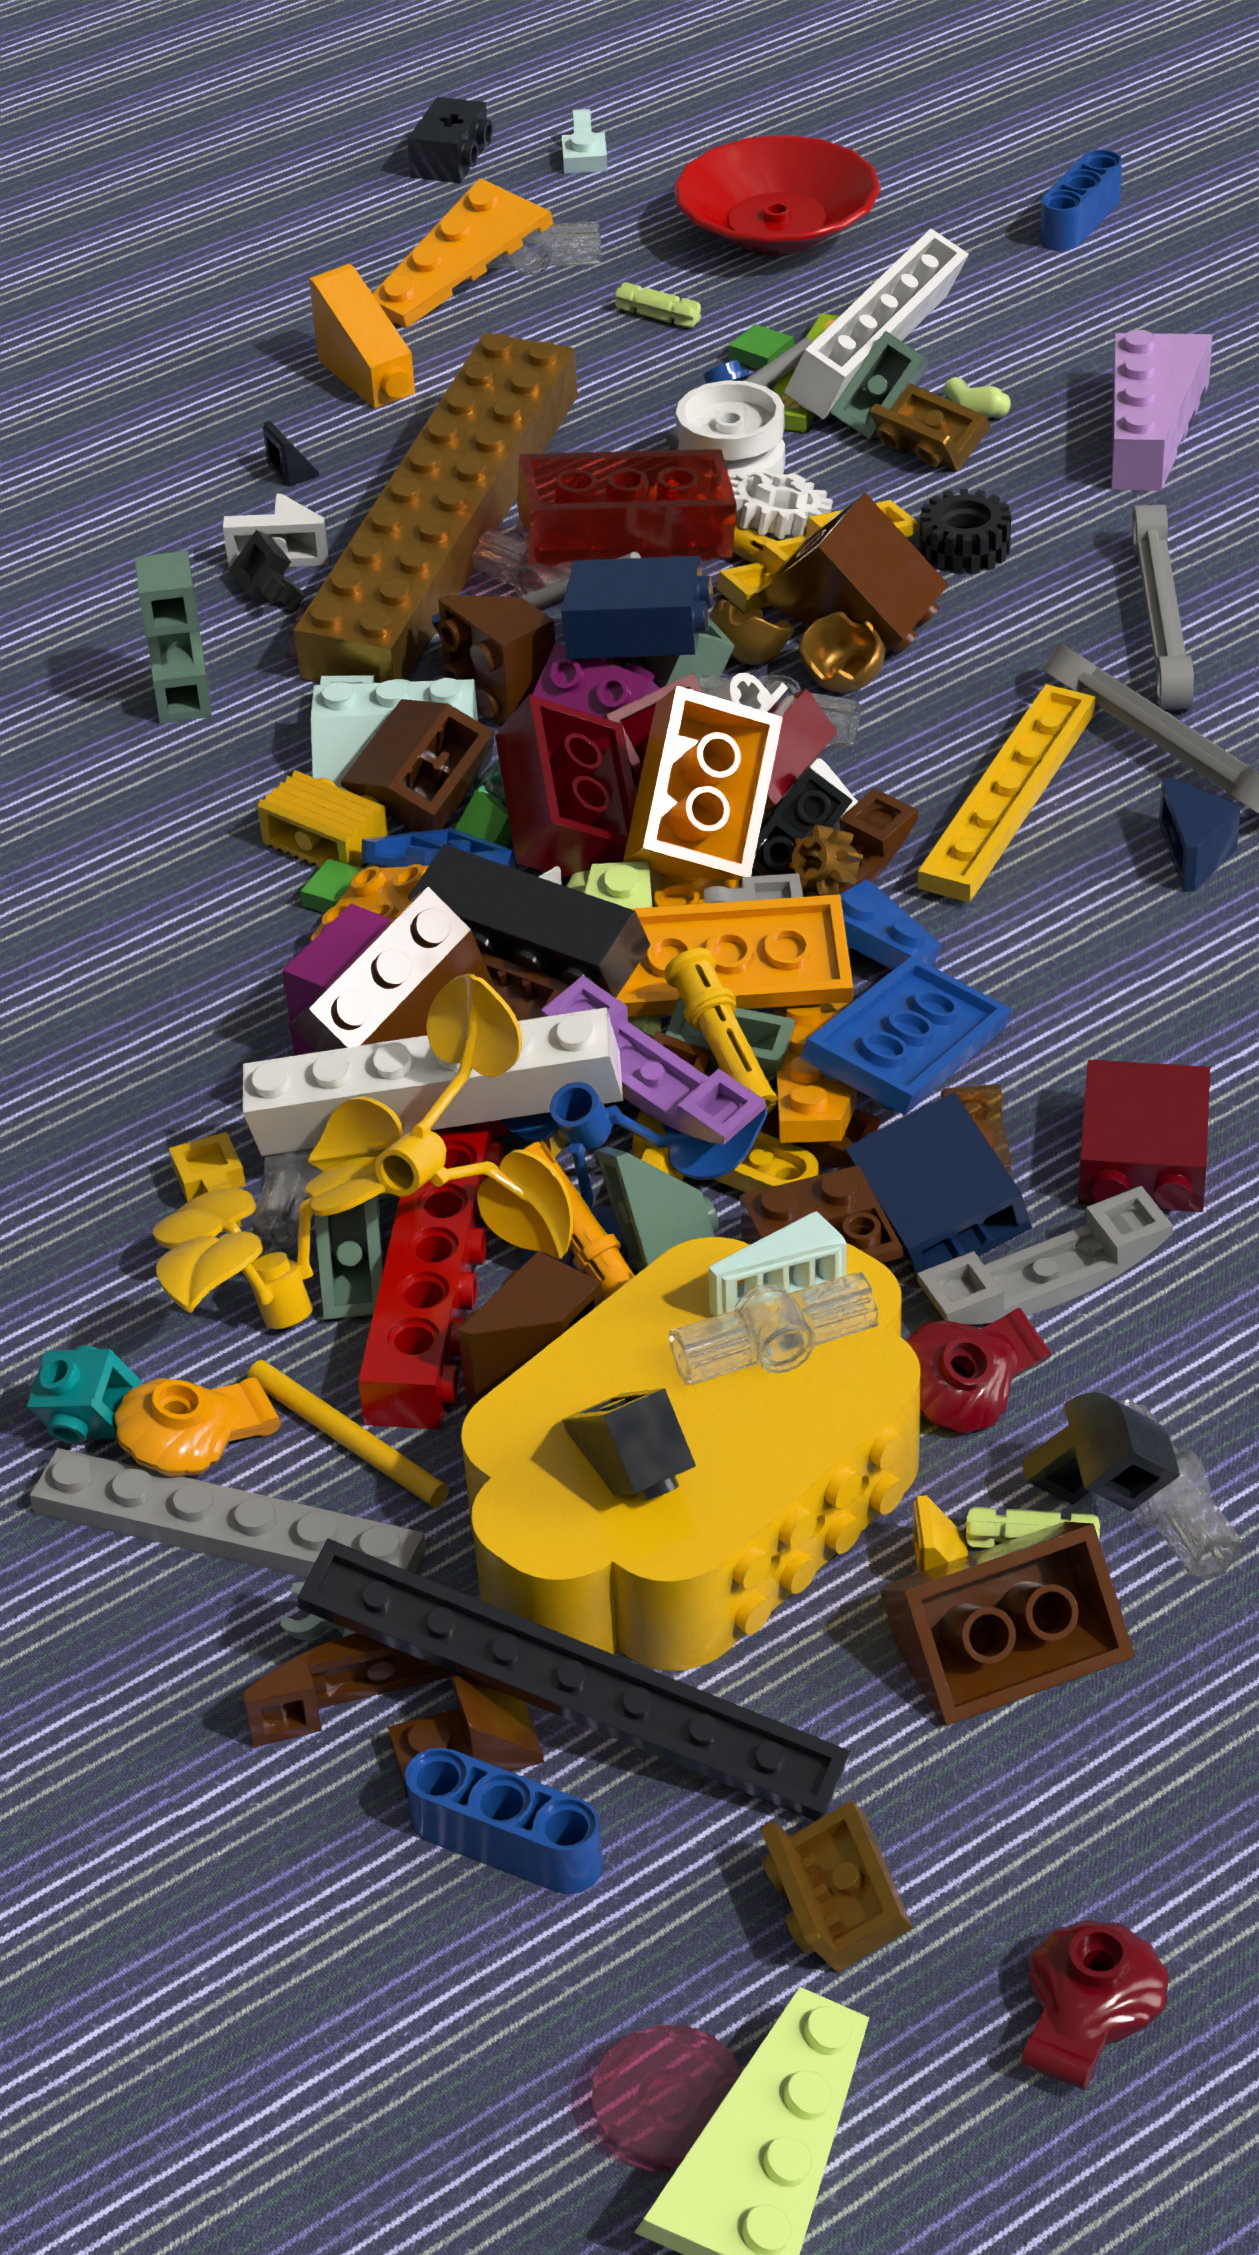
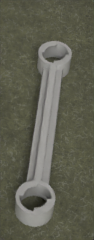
[1132,504,1194,710]
[1042,642,1259,813]

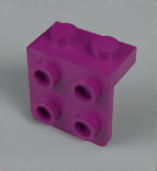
[532,642,660,717]

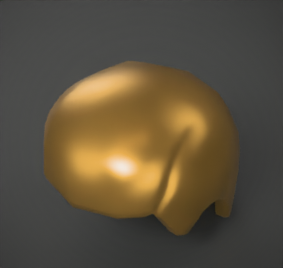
[709,600,794,665]
[799,612,886,693]

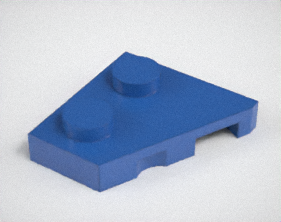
[361,828,515,868]
[840,879,942,970]

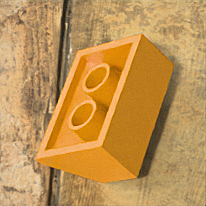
[623,686,783,880]

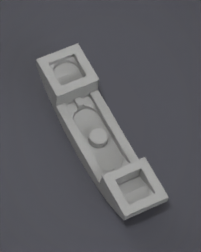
[917,1186,1173,1325]

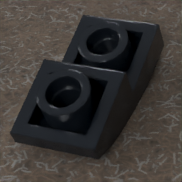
[753,766,853,876]

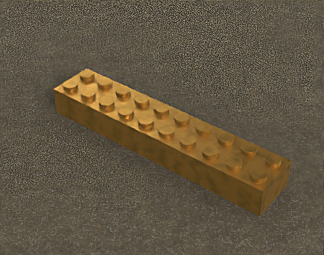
[294,332,578,683]

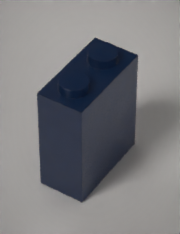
[561,556,713,659]
[845,1092,1032,1279]

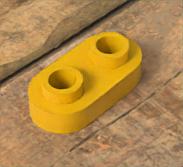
[715,1132,819,1193]

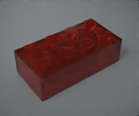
[517,449,737,565]

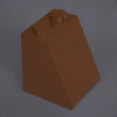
[757,492,949,656]

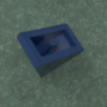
[1159,778,1241,892]

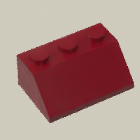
[495,694,636,877]

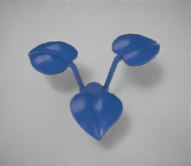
[501,1082,767,1275]

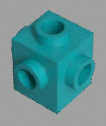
[26,1345,142,1444]

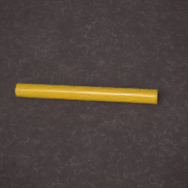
[247,1360,449,1508]

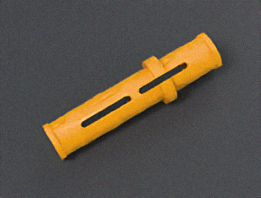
[523,1140,635,1300]

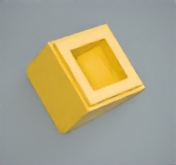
[913,1495,968,1573]

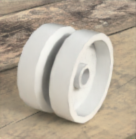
[676,380,785,498]

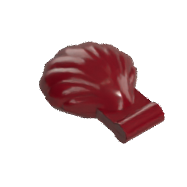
[906,1308,1052,1434]
[1021,1920,1169,2090]

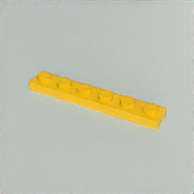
[918,684,1096,903]

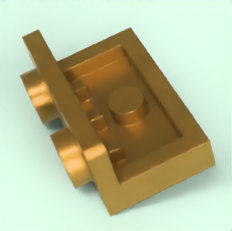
[869,383,991,472]
[760,1800,914,1973]

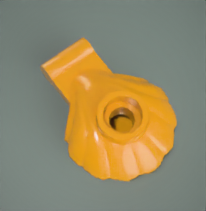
[114,1377,281,1477]

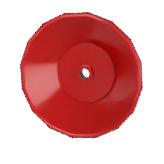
[674,135,881,256]

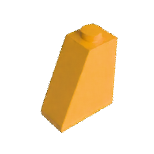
[309,263,415,409]

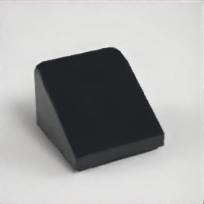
[263,421,319,487]

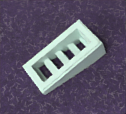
[708,1211,847,1321]

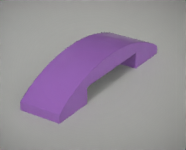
[541,976,765,1145]

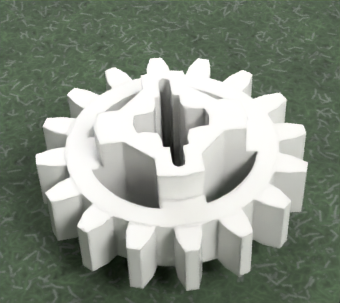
[722,470,833,539]

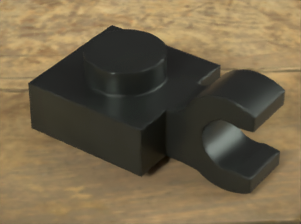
[229,529,305,612]

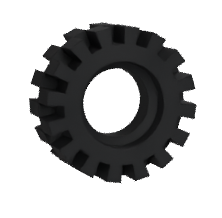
[920,489,1011,574]

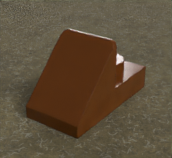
[388,1676,544,1798]

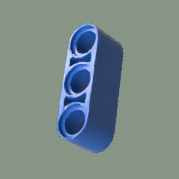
[1040,149,1122,251]
[405,1748,603,1894]

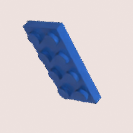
[800,956,1012,1116]

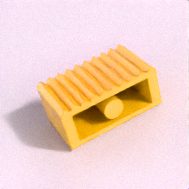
[258,770,389,868]

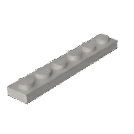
[30,1448,426,1577]

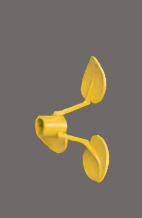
[308,974,574,1260]
[153,1157,387,1329]

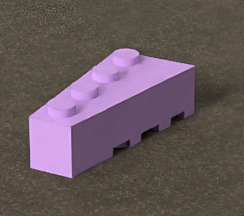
[1112,330,1213,491]

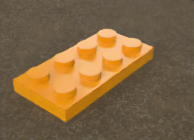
[616,894,853,1017]

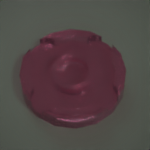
[592,2025,742,2172]

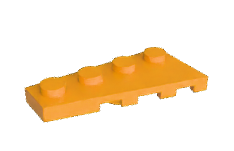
[372,178,554,328]
[773,1002,858,1143]

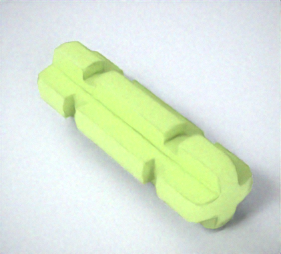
[615,282,701,329]
[966,1507,1100,1548]

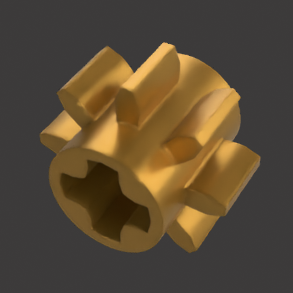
[789,825,863,896]

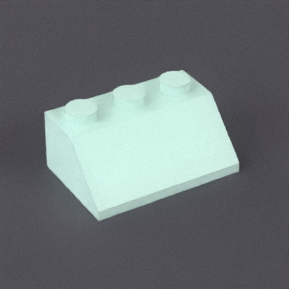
[311,678,478,797]

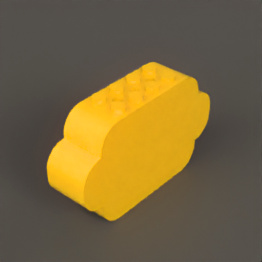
[461,1237,920,1671]

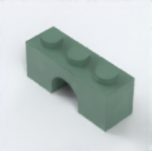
[135,550,212,724]

